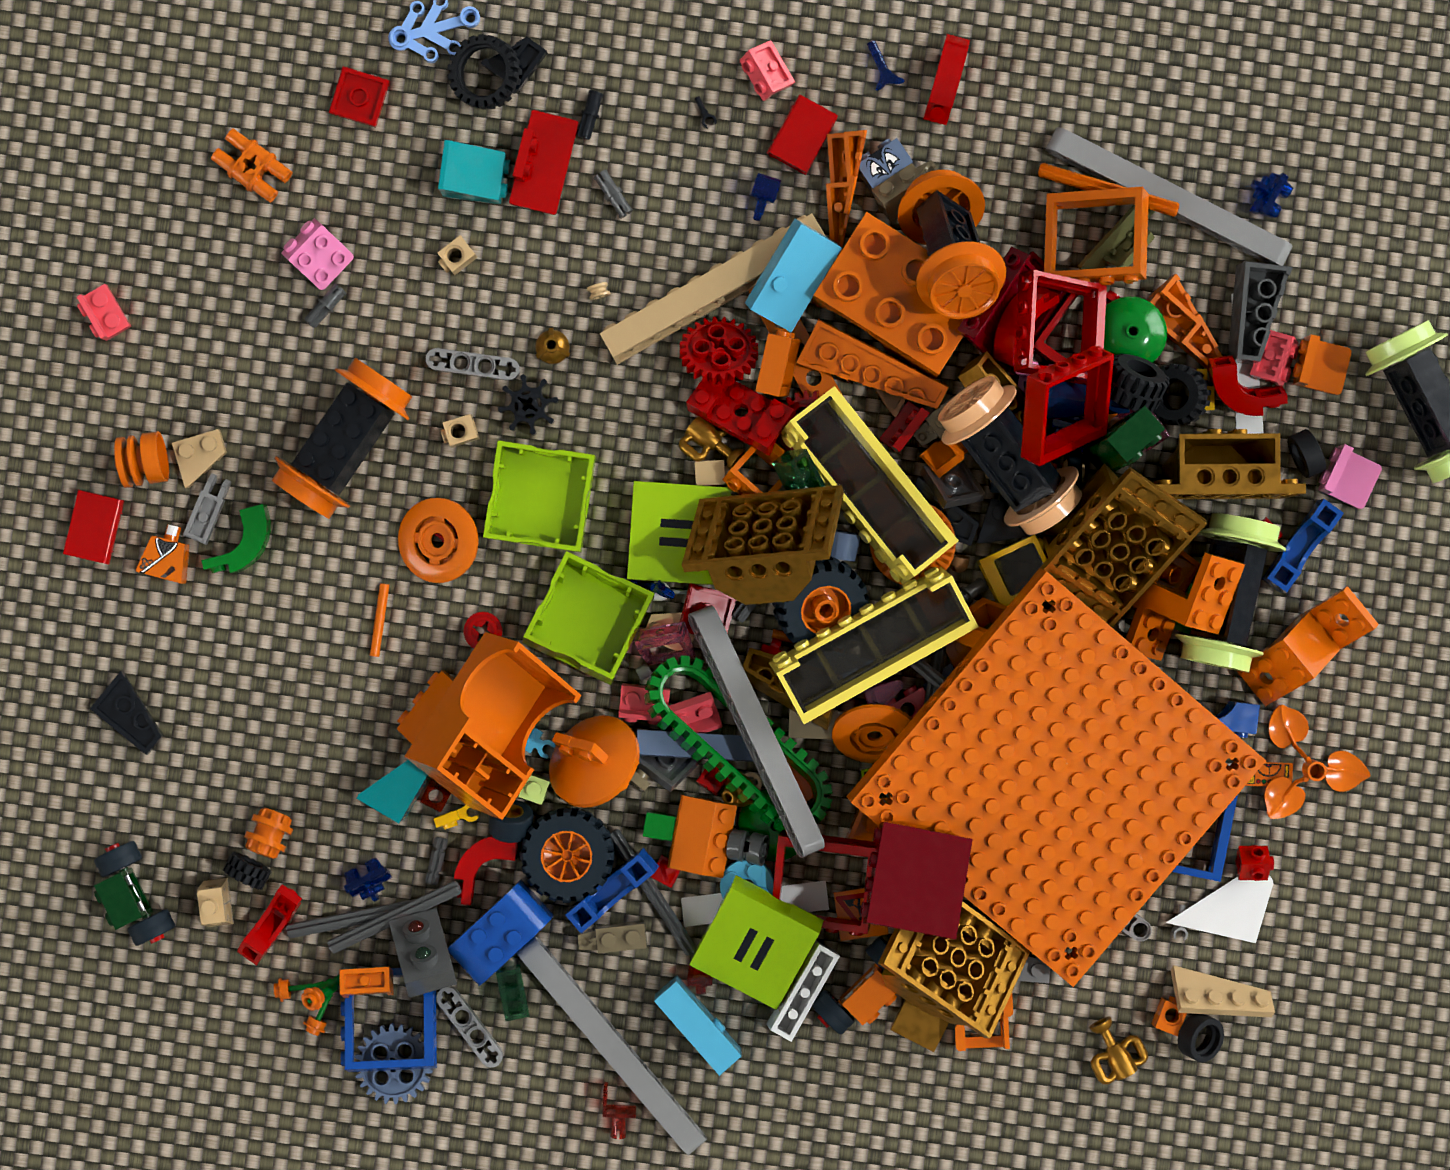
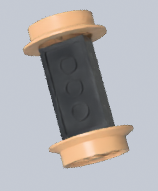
[938,376,1082,535]

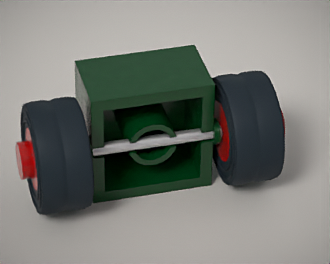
[94,841,176,946]

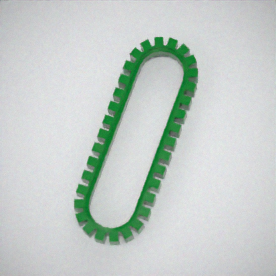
[644,655,833,832]

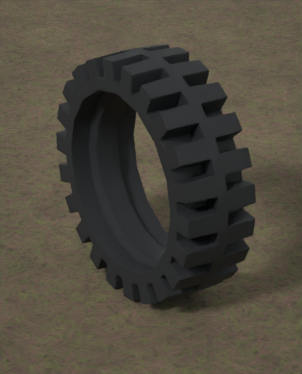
[447,34,522,110]

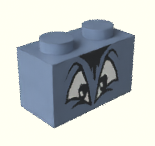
[858,138,913,193]

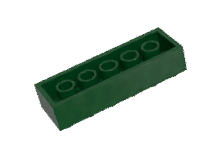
[1083,406,1165,472]

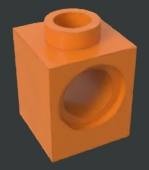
[1151,996,1187,1036]

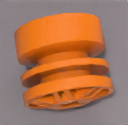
[114,431,169,488]

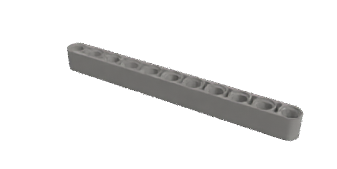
[1045,127,1293,266]
[688,605,825,858]
[517,936,707,1155]

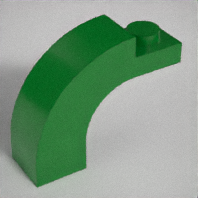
[201,504,271,574]

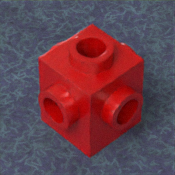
[1235,845,1274,881]

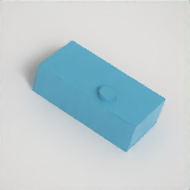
[745,219,842,332]
[654,975,742,1076]

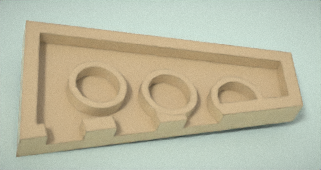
[1171,965,1275,1018]

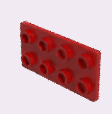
[509,110,579,215]

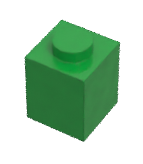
[643,811,676,841]

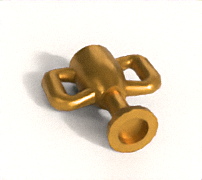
[678,416,746,469]
[1089,1016,1148,1085]

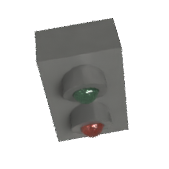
[389,908,457,998]

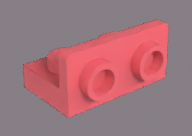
[740,40,795,101]
[77,284,132,341]
[1250,330,1299,386]
[618,683,671,725]
[668,692,723,734]

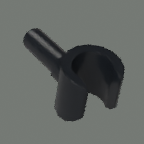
[695,96,717,129]

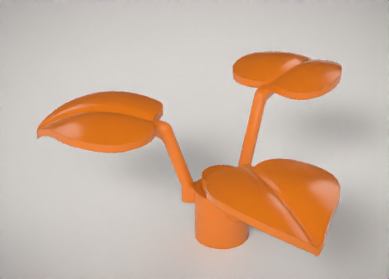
[1264,704,1371,819]

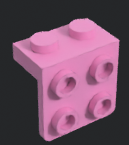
[281,218,354,290]
[1318,444,1382,509]

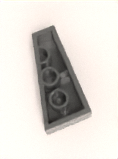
[1228,261,1293,364]

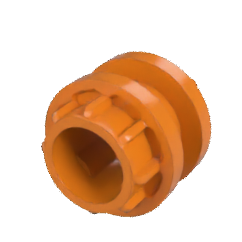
[244,807,293,859]

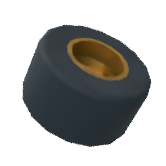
[488,800,534,843]

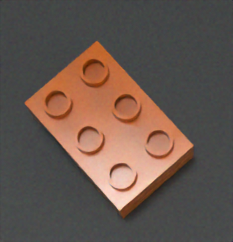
[811,212,964,379]
[404,632,581,820]

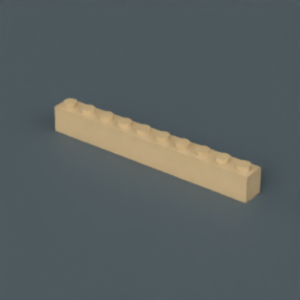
[600,213,826,365]

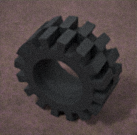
[223,852,271,890]

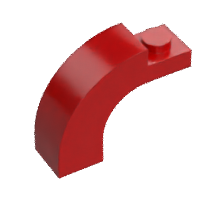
[923,34,970,125]
[994,287,1059,366]
[1208,355,1288,416]
[454,835,519,905]
[237,884,302,966]

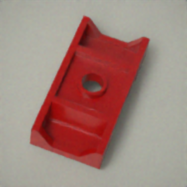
[686,379,796,456]

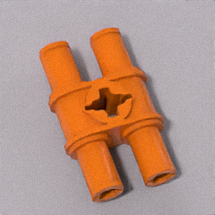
[211,128,293,203]

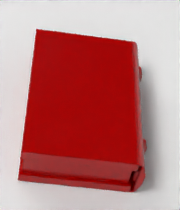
[767,95,838,175]
[63,490,125,565]

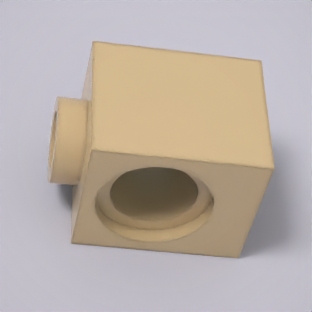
[438,235,477,275]
[440,414,480,448]
[695,460,729,486]

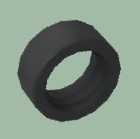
[1287,429,1326,478]
[1177,1014,1224,1063]

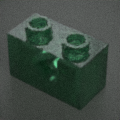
[772,449,825,490]
[496,964,530,1022]

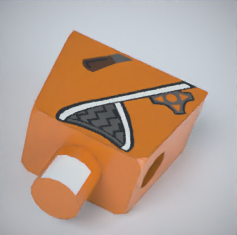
[136,524,190,584]

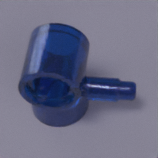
[751,173,782,221]

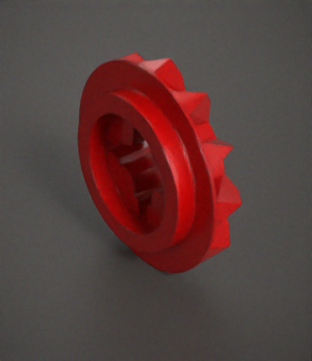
[463,612,503,648]

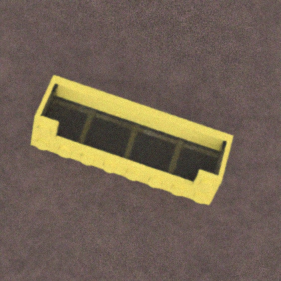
[781,386,959,585]
[769,567,979,724]

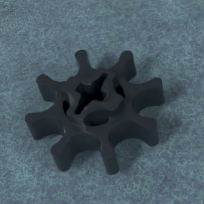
[498,374,559,436]

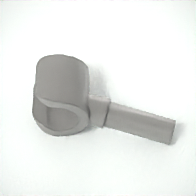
[636,664,665,688]
[1171,905,1188,941]

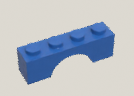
[1261,499,1344,593]
[1215,701,1260,738]
[565,848,659,933]

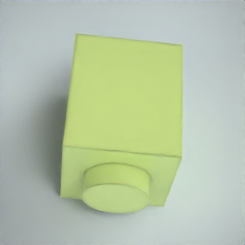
[519,773,551,805]

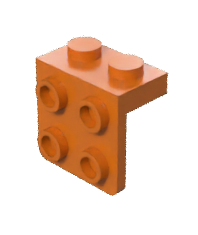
[1292,334,1352,395]

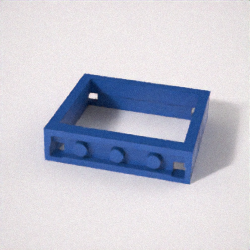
[1172,795,1238,882]
[341,968,437,1072]

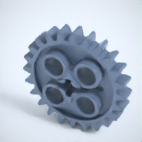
[354,1023,434,1104]

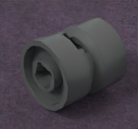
[726,828,770,866]

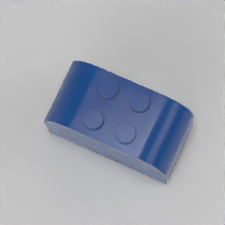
[448,879,554,986]

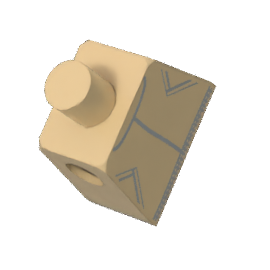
[197,878,234,927]

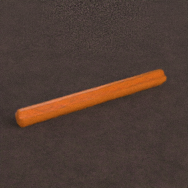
[1038,163,1179,217]

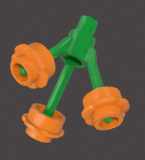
[274,974,340,1036]

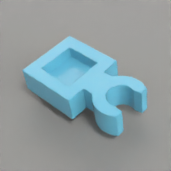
[525,727,556,759]

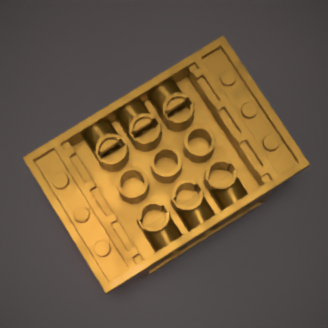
[1153,429,1306,499]
[1032,463,1207,627]
[682,485,844,605]
[878,902,1030,1039]

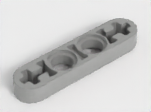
[425,348,520,381]
[436,986,503,1068]

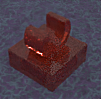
[687,965,713,994]

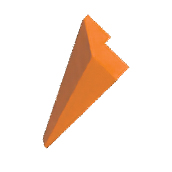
[826,130,867,257]
[1147,274,1223,370]

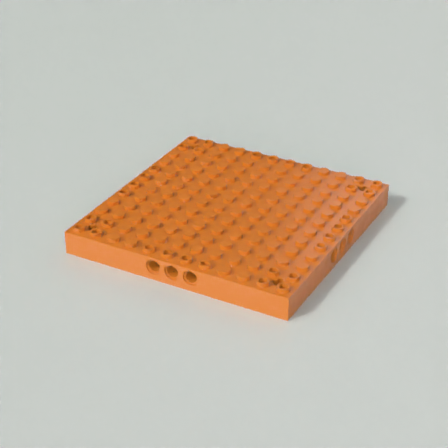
[846,568,1266,987]

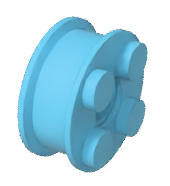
[720,859,774,898]

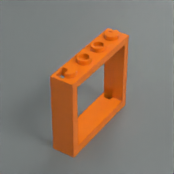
[1044,187,1149,285]

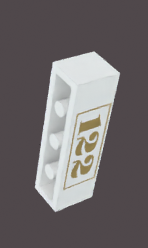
[766,940,840,1042]

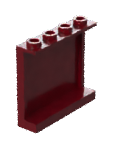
[957,246,1067,376]
[860,822,973,940]

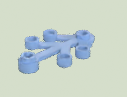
[388,0,480,63]

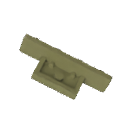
[1078,205,1155,270]

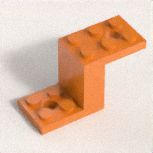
[1126,552,1245,661]
[1237,586,1379,707]

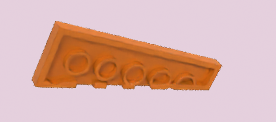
[796,319,949,409]

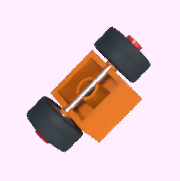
[812,936,897,1035]

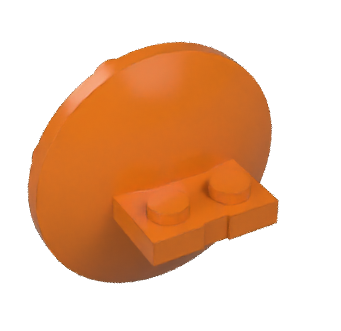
[549,715,640,808]

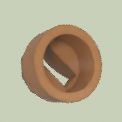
[950,554,970,573]

